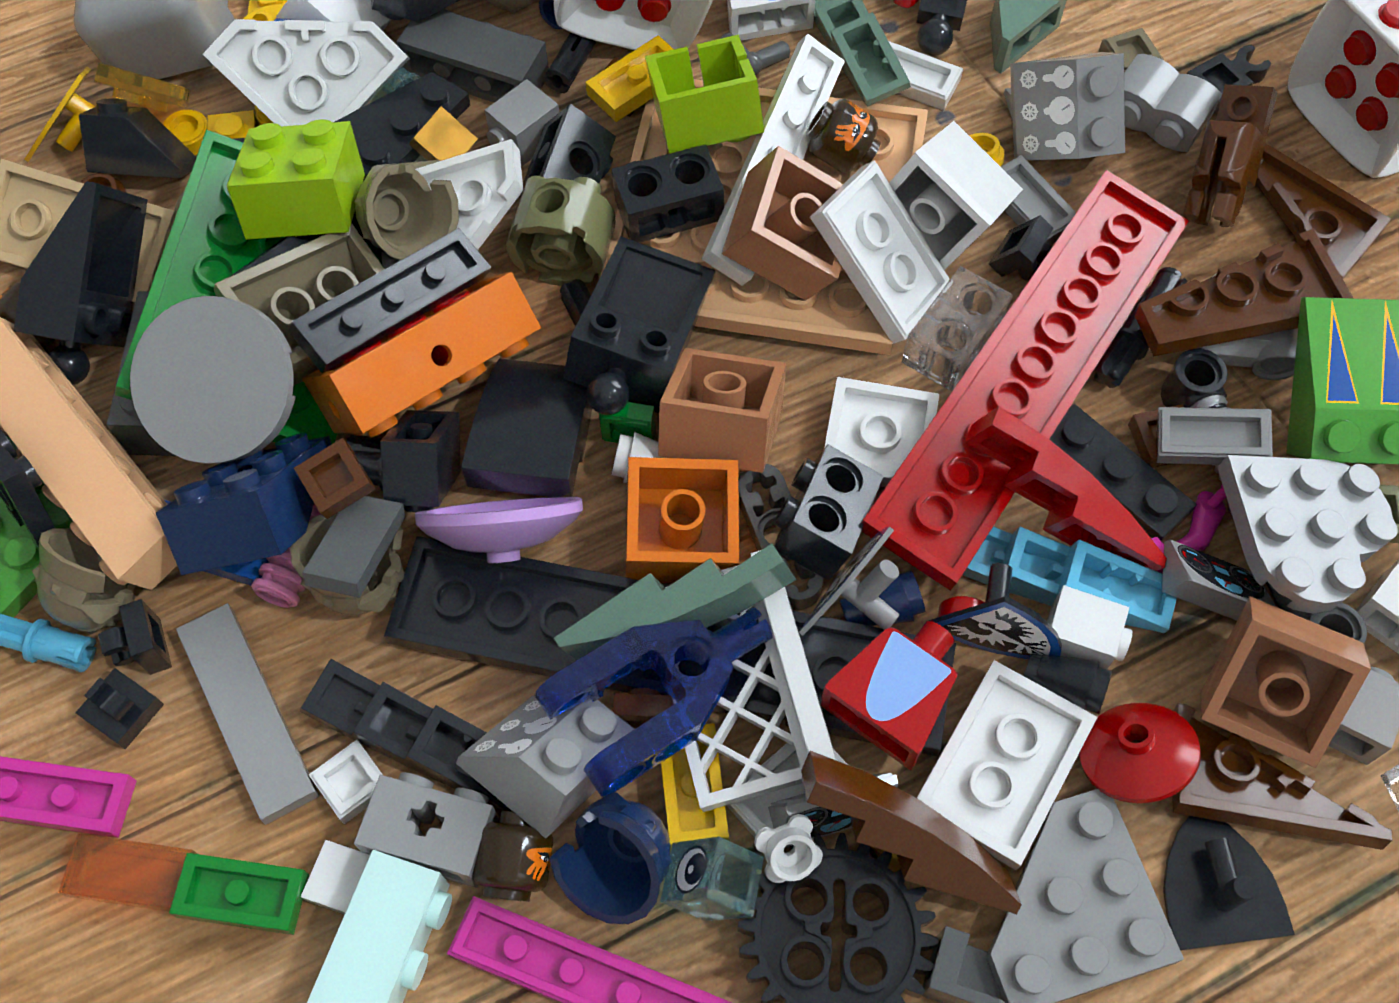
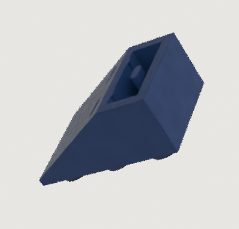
[156,433,332,575]

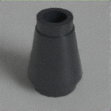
[1024,652,1112,715]

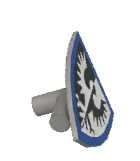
[799,527,899,636]

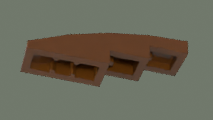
[801,750,1022,915]

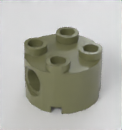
[506,176,616,286]

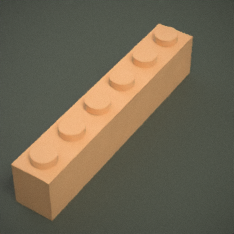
[0,317,177,590]

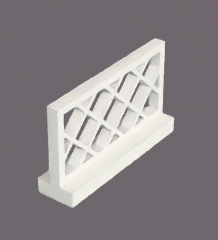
[659,550,836,812]

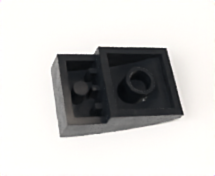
[461,358,593,497]

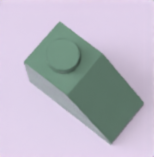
[990,0,1067,73]

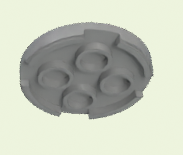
[130,296,296,463]

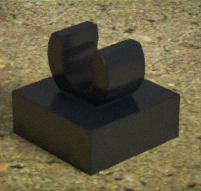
[989,215,1054,282]
[98,599,172,675]
[75,668,164,750]

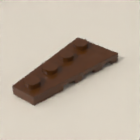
[1135,228,1353,356]

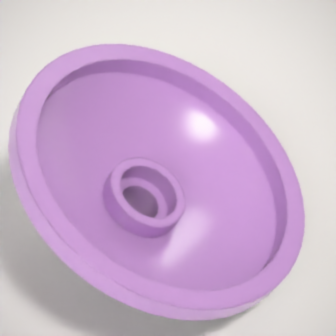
[415,497,583,563]

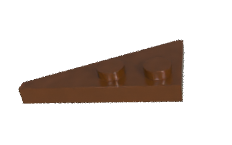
[1256,143,1391,279]
[1172,703,1393,850]

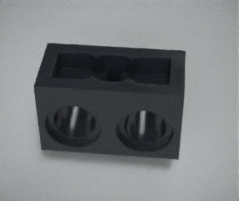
[611,144,724,243]
[773,444,883,581]

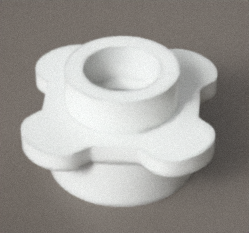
[754,814,823,883]

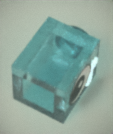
[660,836,764,921]

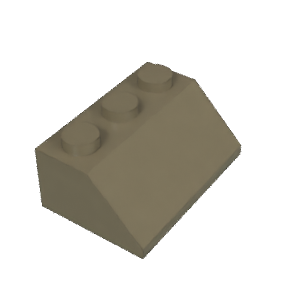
[214,223,384,386]

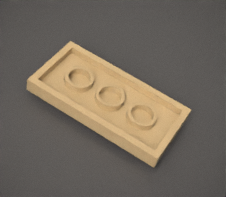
[0,159,177,303]

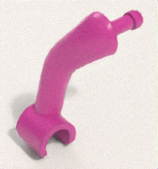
[1152,484,1227,574]

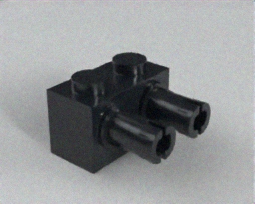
[346,410,461,513]

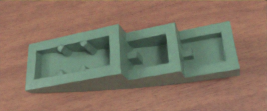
[814,0,911,107]
[554,543,797,662]

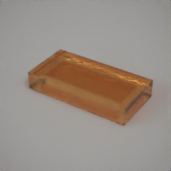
[58,833,198,912]

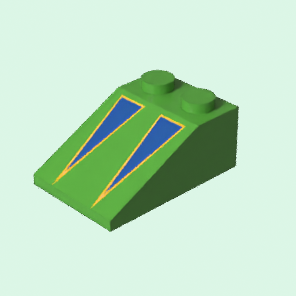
[1286,297,1399,464]

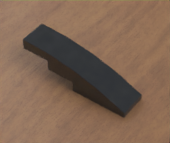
[300,659,511,811]

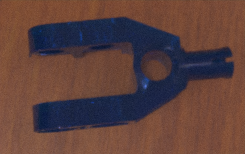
[534,607,773,797]

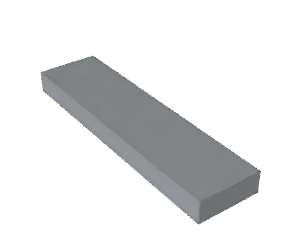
[176,603,319,825]

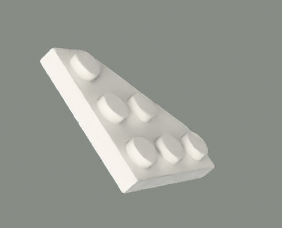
[203,19,410,126]
[381,139,523,269]

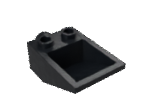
[14,181,148,385]
[563,236,715,415]

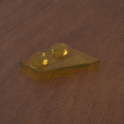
[94,62,191,112]

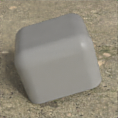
[74,0,235,87]

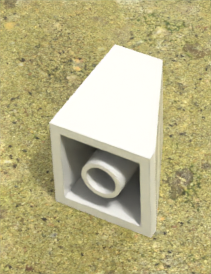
[889,121,1023,270]

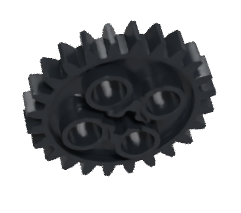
[738,833,938,1003]

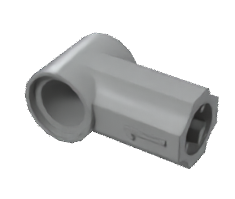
[1195,328,1298,380]

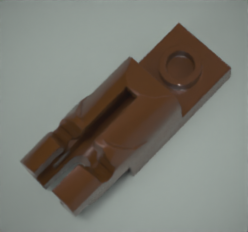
[1183,84,1277,227]

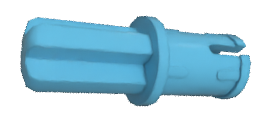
[0,614,96,672]

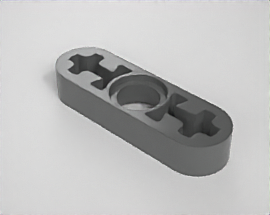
[738,464,824,610]

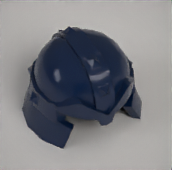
[549,792,672,924]

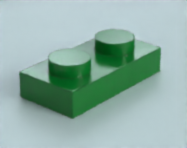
[169,853,309,935]

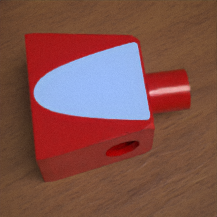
[820,621,958,771]

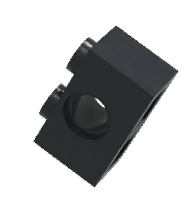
[518,104,616,198]

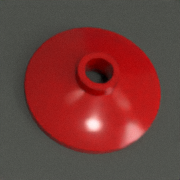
[1079,703,1201,804]

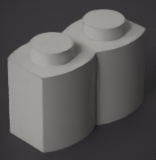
[1124,54,1222,152]

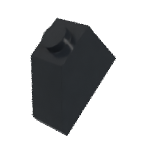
[79,98,196,178]

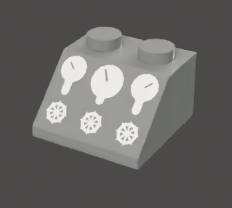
[1010,52,1125,160]
[456,695,636,838]

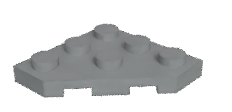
[986,789,1184,1003]

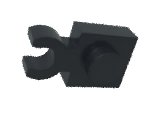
[1187,45,1272,114]

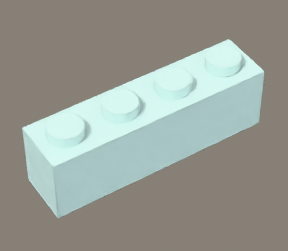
[307,850,452,1003]

